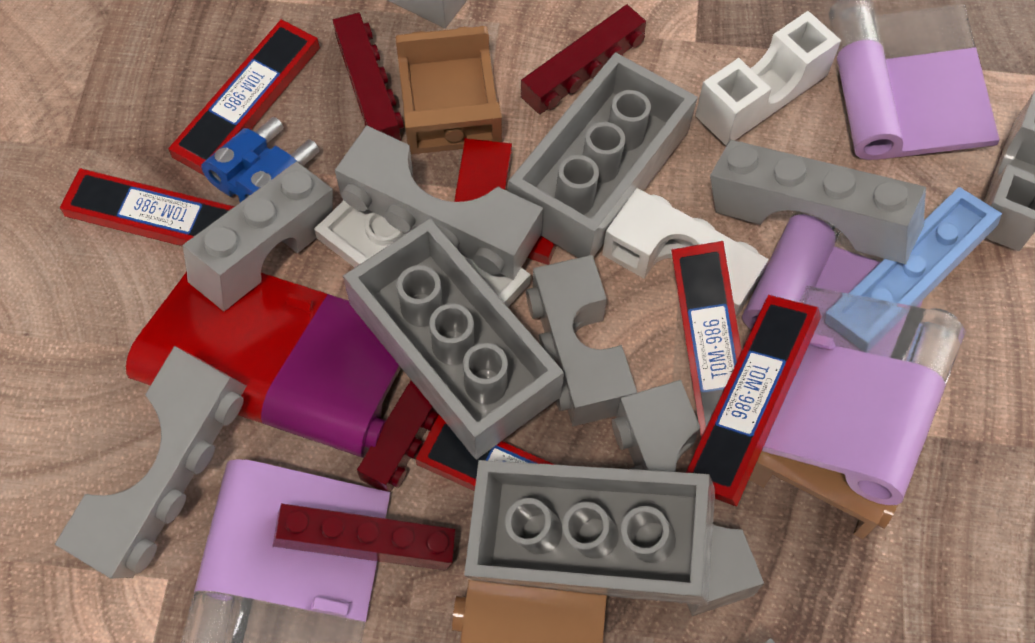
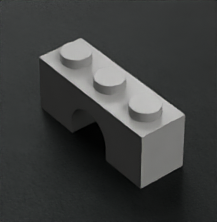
[984,91,1035,251]
[183,161,333,311]
[526,255,637,427]

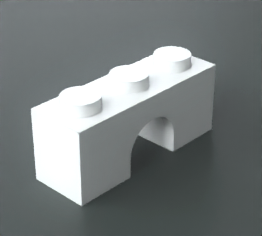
[695,11,841,146]
[602,188,769,319]

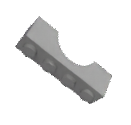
[335,125,543,280]
[710,139,926,264]
[55,346,246,579]
[612,380,764,616]

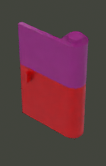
[126,271,401,458]

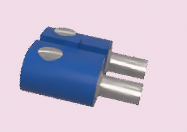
[201,117,319,202]

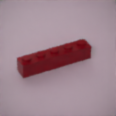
[521,4,646,115]
[332,12,404,141]
[357,380,439,493]
[272,503,455,571]

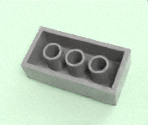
[507,52,698,258]
[343,218,564,460]
[464,460,715,605]

